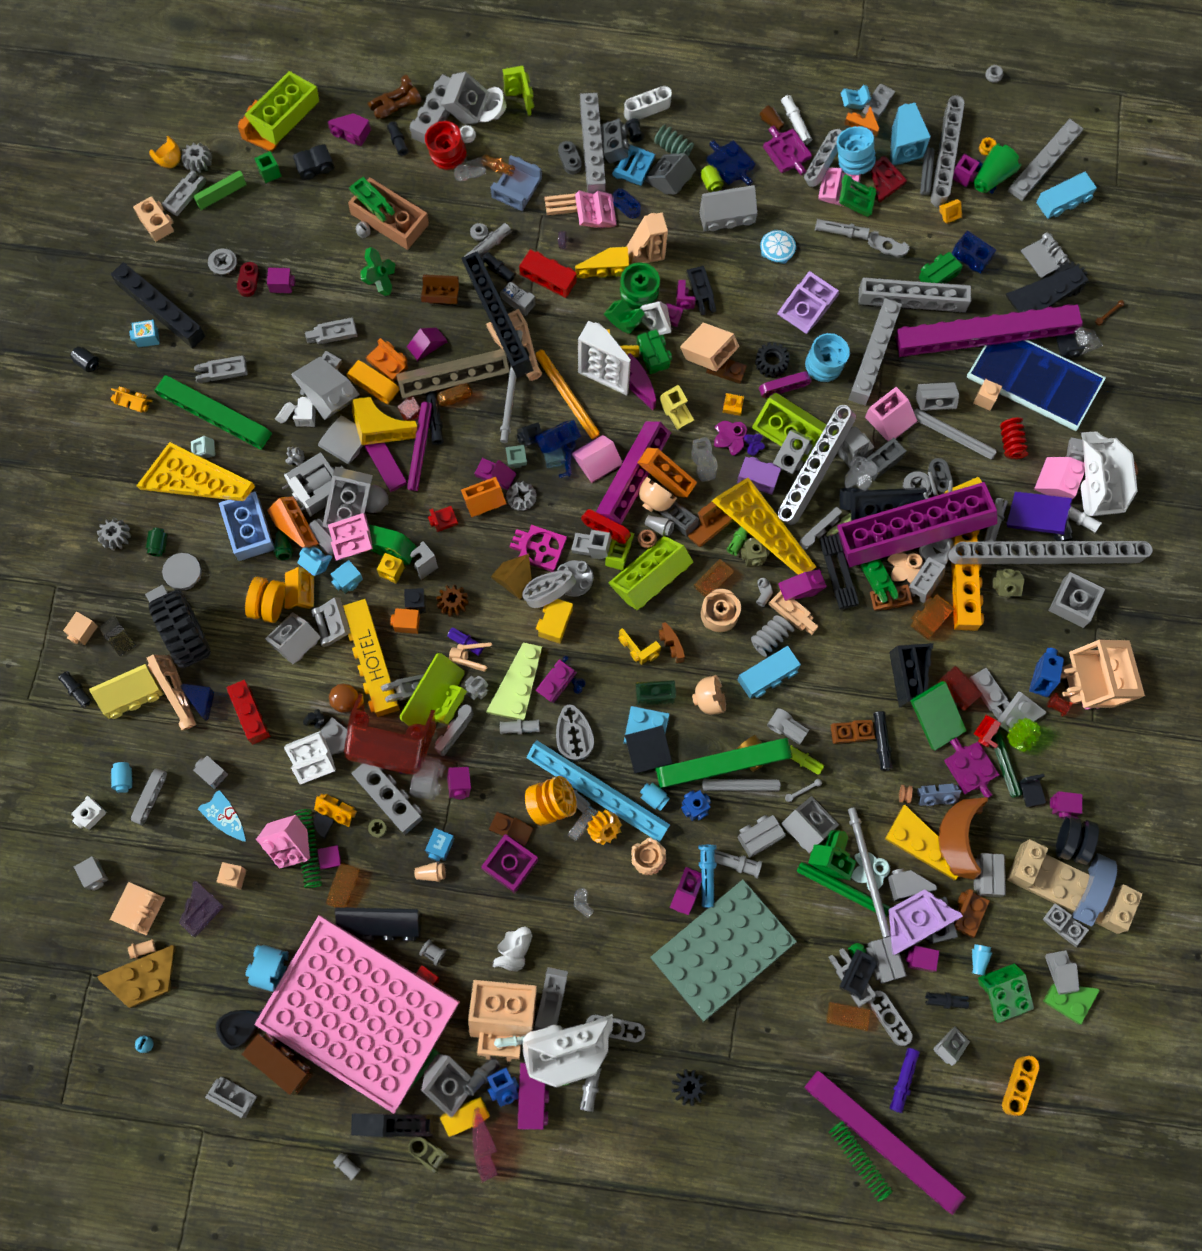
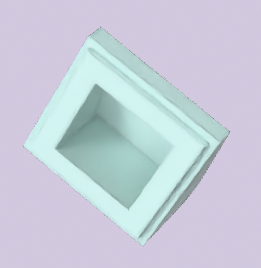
[191,436,215,458]

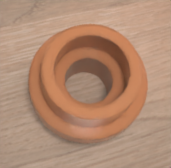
[638,530,657,548]

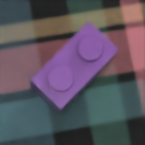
[737,457,781,495]

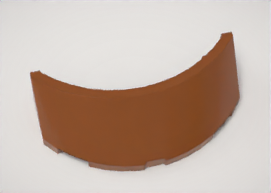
[938,797,988,880]

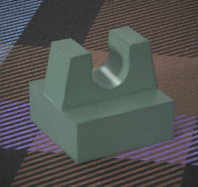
[506,445,527,468]

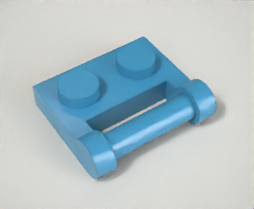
[612,145,655,186]

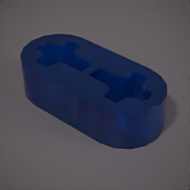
[613,189,641,218]

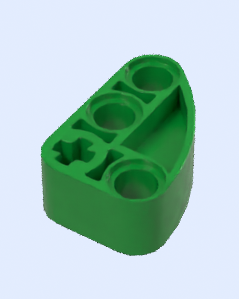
[368,524,417,565]

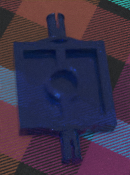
[706,140,756,186]

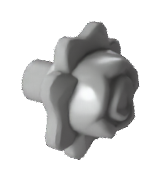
[286,447,305,466]

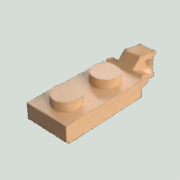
[769,590,818,635]

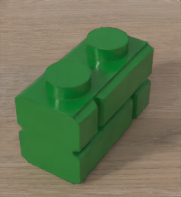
[919,252,962,284]
[636,329,672,374]

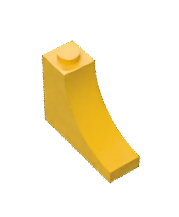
[352,397,417,445]

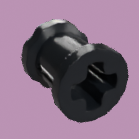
[625,118,644,143]

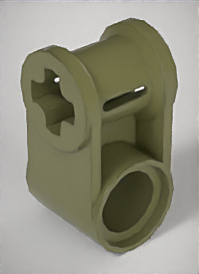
[408,1137,450,1174]

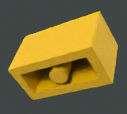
[536,599,573,644]

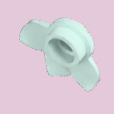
[851,852,890,891]

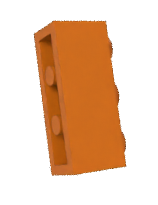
[637,448,697,497]

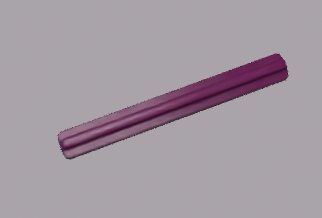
[407,402,432,492]

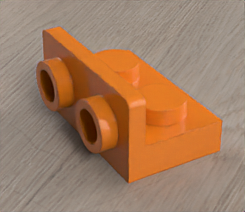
[366,338,408,382]

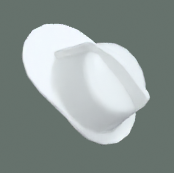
[479,87,506,122]

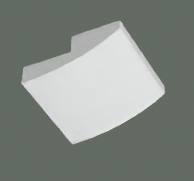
[284,731,336,784]

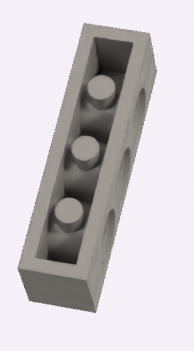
[410,75,451,144]
[351,758,423,835]

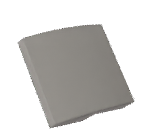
[318,415,364,464]

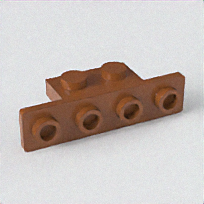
[688,491,734,547]

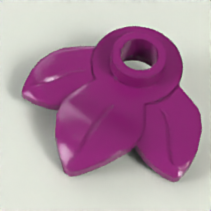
[714,421,747,456]

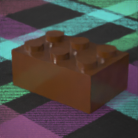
[241,1033,313,1095]

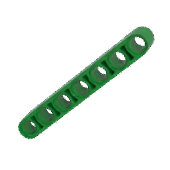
[154,375,272,449]
[656,738,793,788]

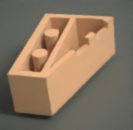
[626,213,668,265]

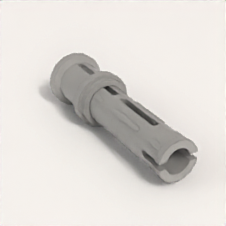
[715,850,762,878]

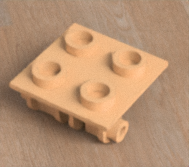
[110,882,165,935]

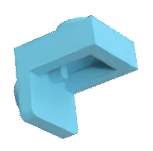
[841,85,871,110]

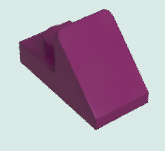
[474,458,516,490]

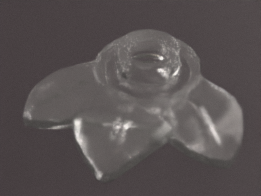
[454,157,486,181]
[845,456,878,491]

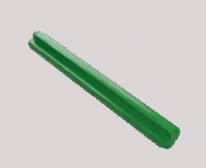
[797,862,890,916]

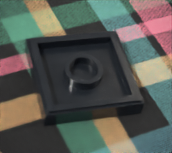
[624,725,672,773]

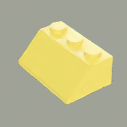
[89,664,164,719]

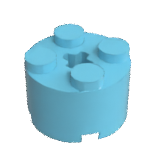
[246,945,288,992]

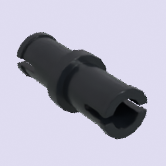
[387,122,409,156]
[482,252,516,283]
[58,671,93,708]
[925,992,969,1009]

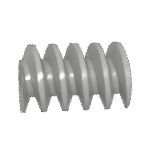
[751,615,794,657]

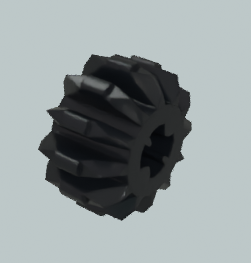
[671,1069,707,1106]

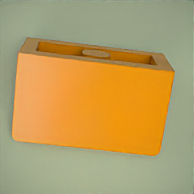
[284,567,314,609]

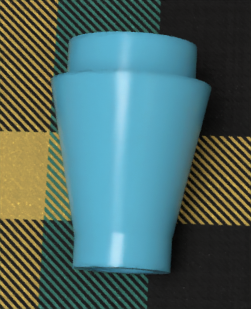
[972,944,992,975]

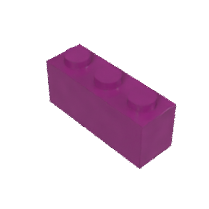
[518,1063,549,1130]

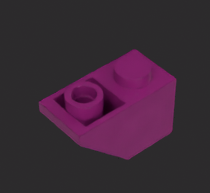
[328,113,371,146]

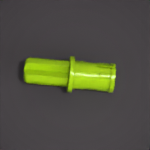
[790,745,824,774]

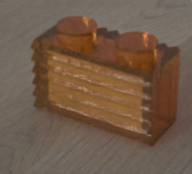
[910,594,955,640]

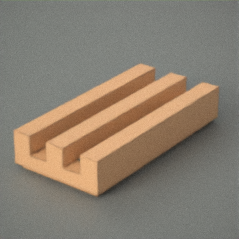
[545,193,578,215]

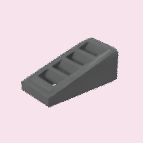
[659,501,699,537]

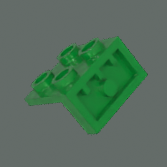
[978,963,1034,1023]

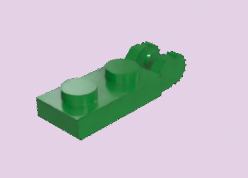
[349,177,395,222]
[861,559,899,603]

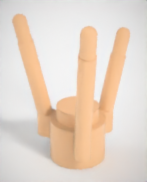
[449,643,492,672]

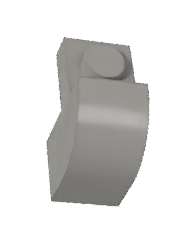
[571,530,612,559]

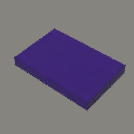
[1007,492,1072,534]

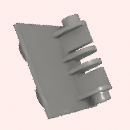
[1021,232,1070,278]

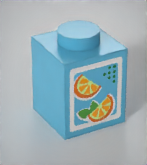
[130,320,160,348]

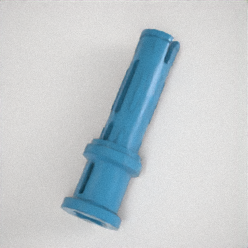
[698,844,717,907]

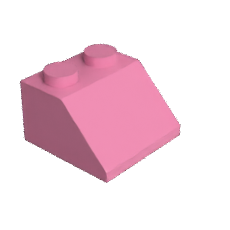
[1034,457,1085,500]

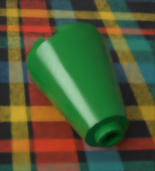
[974,144,1021,193]

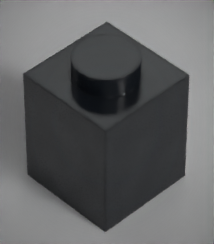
[404,588,426,614]

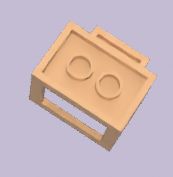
[1061,640,1145,708]
[468,980,536,1062]

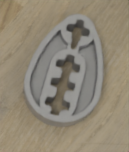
[523,571,576,608]
[556,705,594,761]

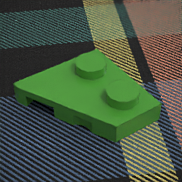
[1043,984,1099,1024]

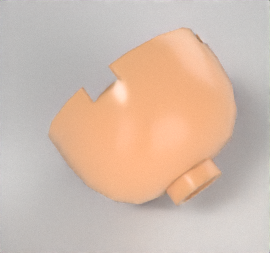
[639,477,677,512]
[692,675,726,715]

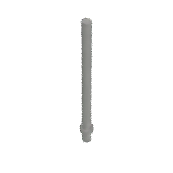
[500,330,523,443]
[848,808,891,938]

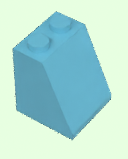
[890,103,930,166]

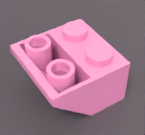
[865,387,917,442]
[256,815,310,869]

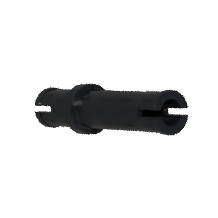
[425,390,444,445]
[873,711,893,771]

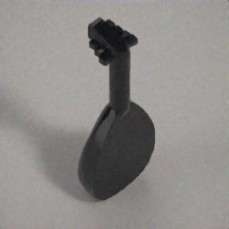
[215,1008,264,1050]

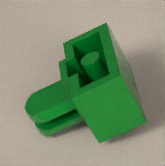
[808,830,856,880]

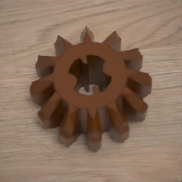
[436,584,469,617]

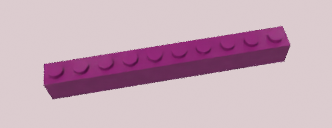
[895,305,1083,357]

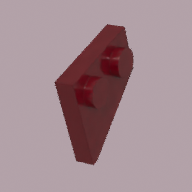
[871,155,907,203]

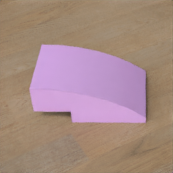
[777,271,839,334]

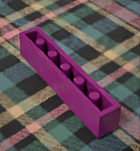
[596,421,671,525]

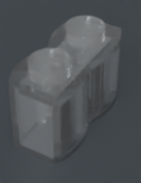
[691,437,718,482]
[410,755,445,800]

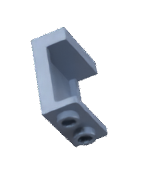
[491,155,542,212]

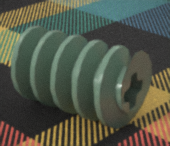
[655,124,694,156]

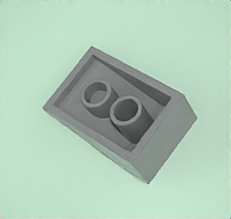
[291,357,360,420]
[322,467,373,528]

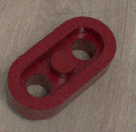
[237,262,260,297]

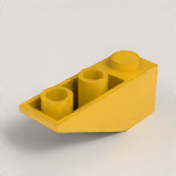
[575,247,629,278]

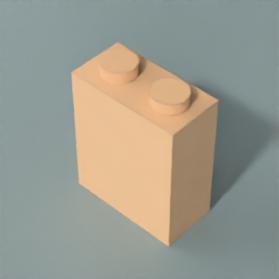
[680,323,740,371]

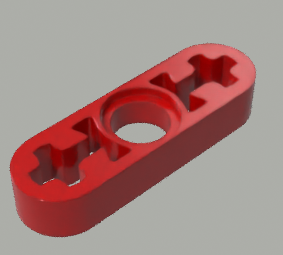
[581,509,631,544]

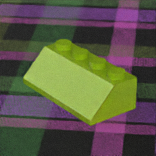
[245,71,319,145]
[752,392,837,466]
[609,536,693,610]

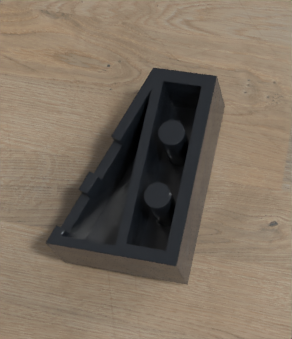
[889,643,934,708]

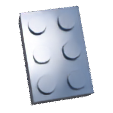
[219,492,274,561]

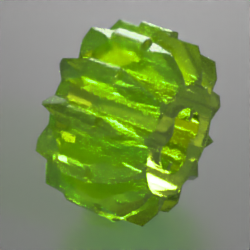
[1007,717,1042,752]

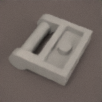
[311,597,351,647]

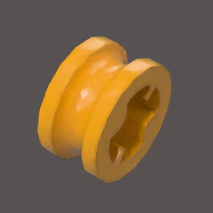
[979,137,996,156]

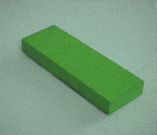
[194,171,246,210]

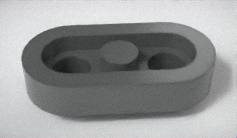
[558,141,581,174]
[928,458,953,495]

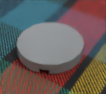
[162,553,202,591]

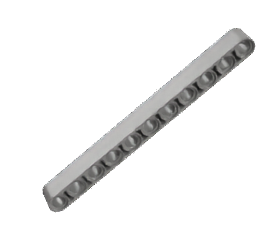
[948,541,1153,564]

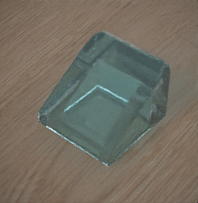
[543,447,565,468]

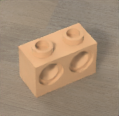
[133,196,174,242]

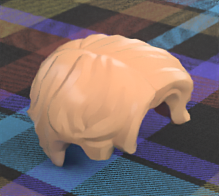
[631,838,666,875]

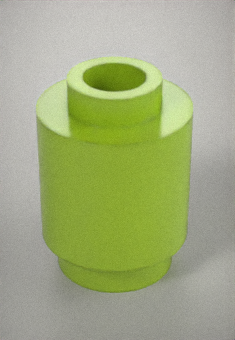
[701,165,724,192]

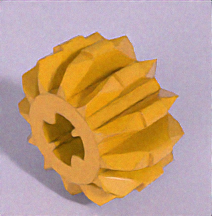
[587,809,622,845]

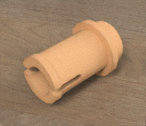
[128,939,156,959]

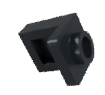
[517,422,544,446]

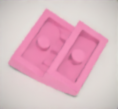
[818,168,861,206]
[575,191,617,228]
[328,513,373,561]

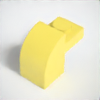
[660,385,694,430]

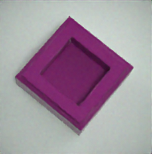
[318,846,341,870]

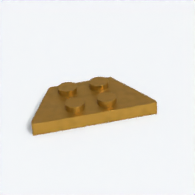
[97,945,176,1008]

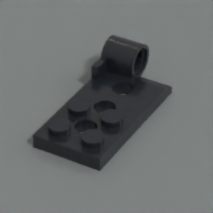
[840,487,927,521]

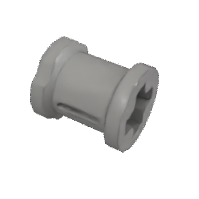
[419,940,446,966]

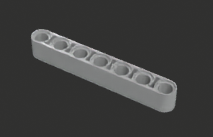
[931,95,964,207]
[778,405,856,525]

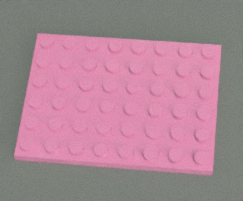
[255,915,460,1114]

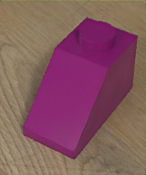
[778,570,827,601]
[670,867,702,915]

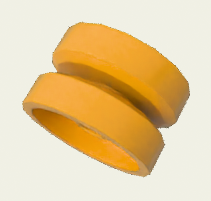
[245,576,285,623]

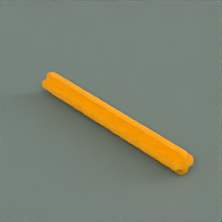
[535,350,599,439]

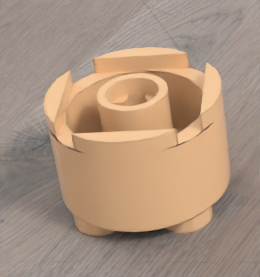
[701,589,741,632]

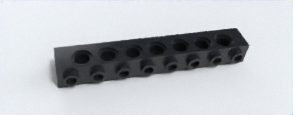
[461,251,534,378]

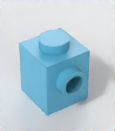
[331,560,363,593]

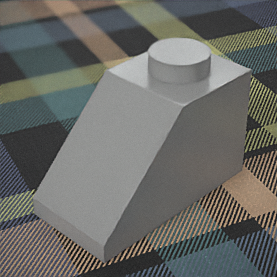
[888,868,937,901]

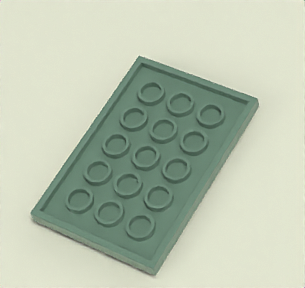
[650,880,797,1022]

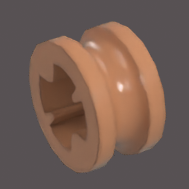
[899,785,913,804]

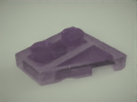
[179,881,224,938]

